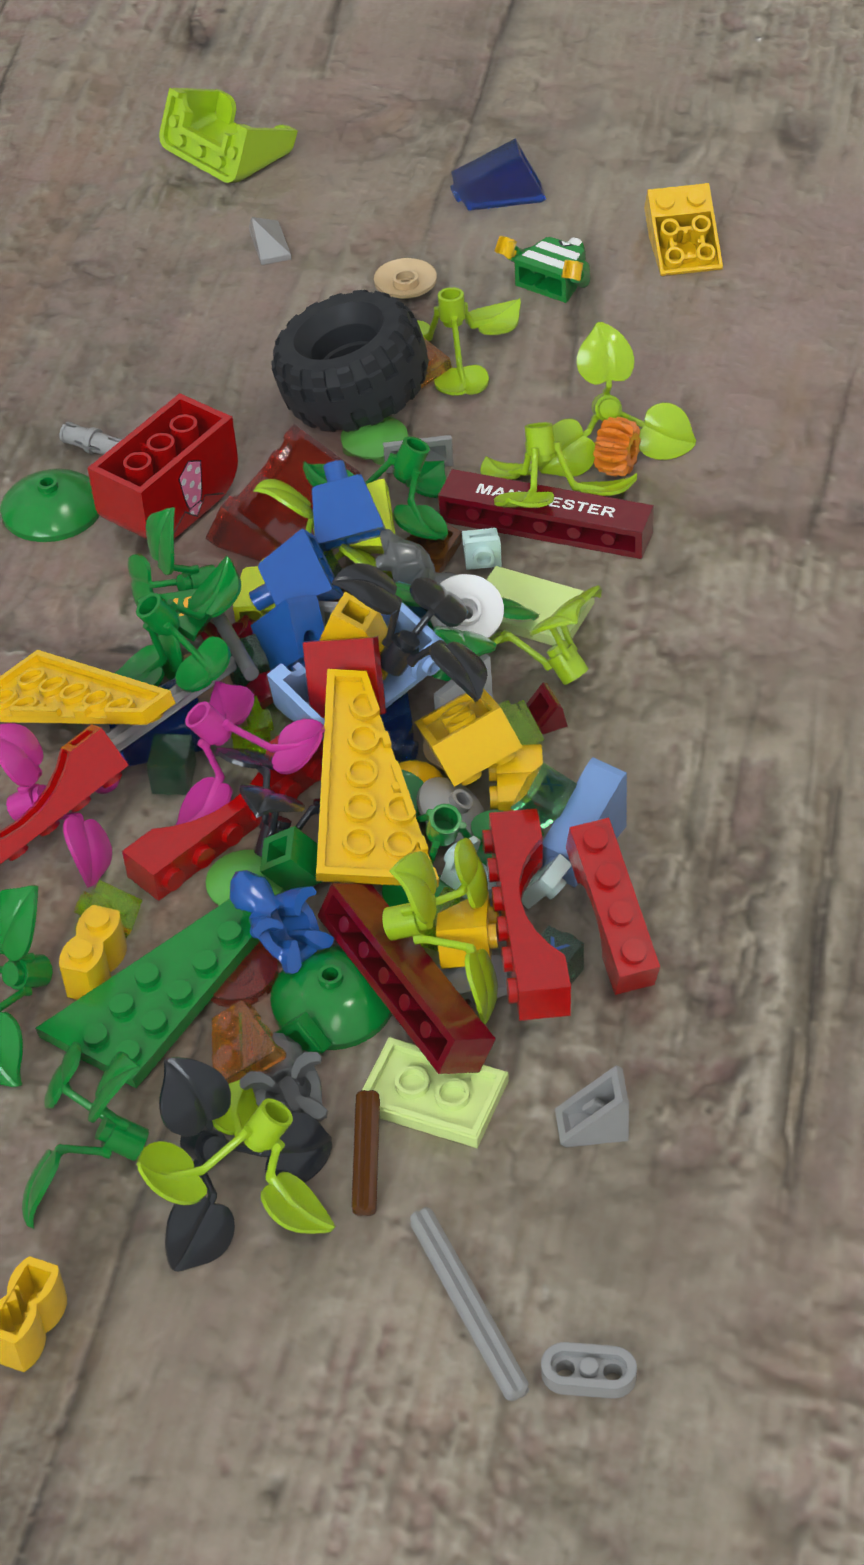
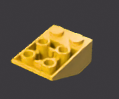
[644,183,723,276]

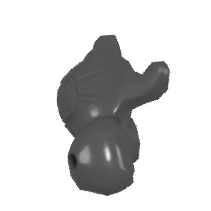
[376,529,455,584]
[239,1032,329,1121]

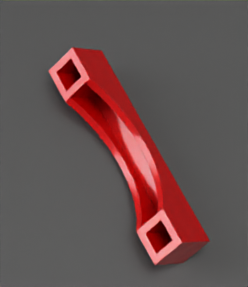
[0,724,129,864]
[122,734,323,901]
[482,809,571,1021]

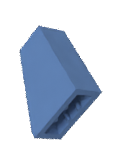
[541,757,627,887]

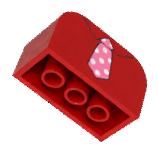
[87,393,238,539]

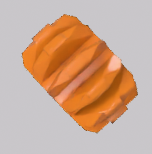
[593,417,641,477]

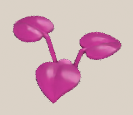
[175,681,325,825]
[0,723,120,888]

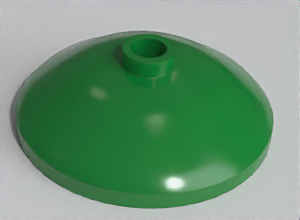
[0,469,100,542]
[270,946,392,1050]

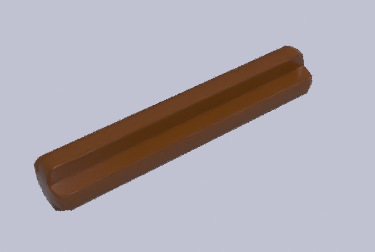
[351,1090,380,1216]

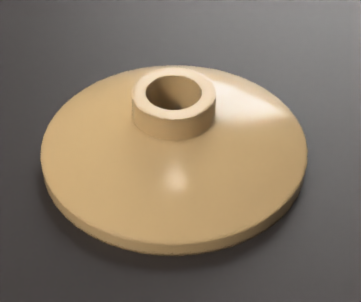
[374,258,437,299]

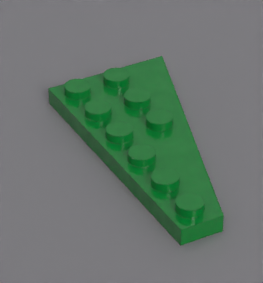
[35,899,259,1089]

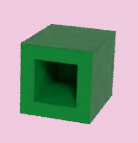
[260,826,322,891]

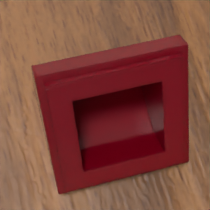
[522,682,568,735]

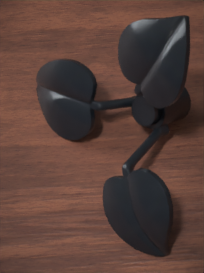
[331,563,488,703]
[215,747,320,857]
[159,1057,332,1272]

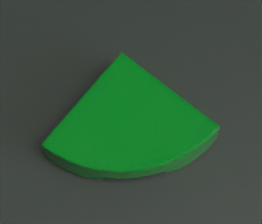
[275,1011,332,1054]

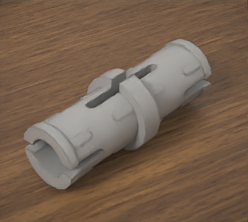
[59,421,122,455]

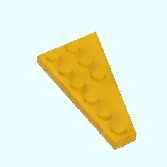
[0,649,176,725]
[316,669,439,887]

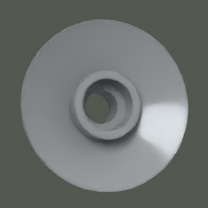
[417,777,484,843]

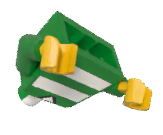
[494,236,590,303]

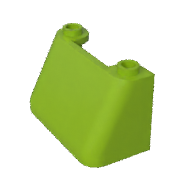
[159,88,298,183]

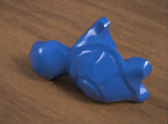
[230,870,334,975]

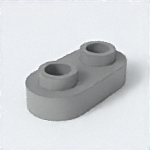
[541,1342,637,1398]

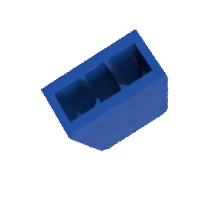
[312,460,386,552]
[249,529,343,611]
[250,595,324,672]

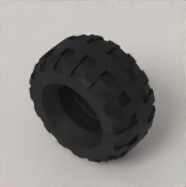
[271,290,429,432]

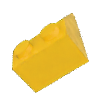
[414,689,523,787]

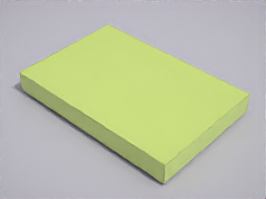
[486,566,595,646]
[355,1037,509,1149]

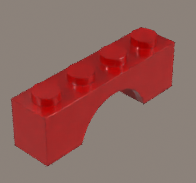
[566,818,660,995]

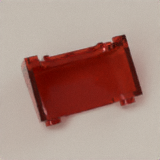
[205,424,361,562]

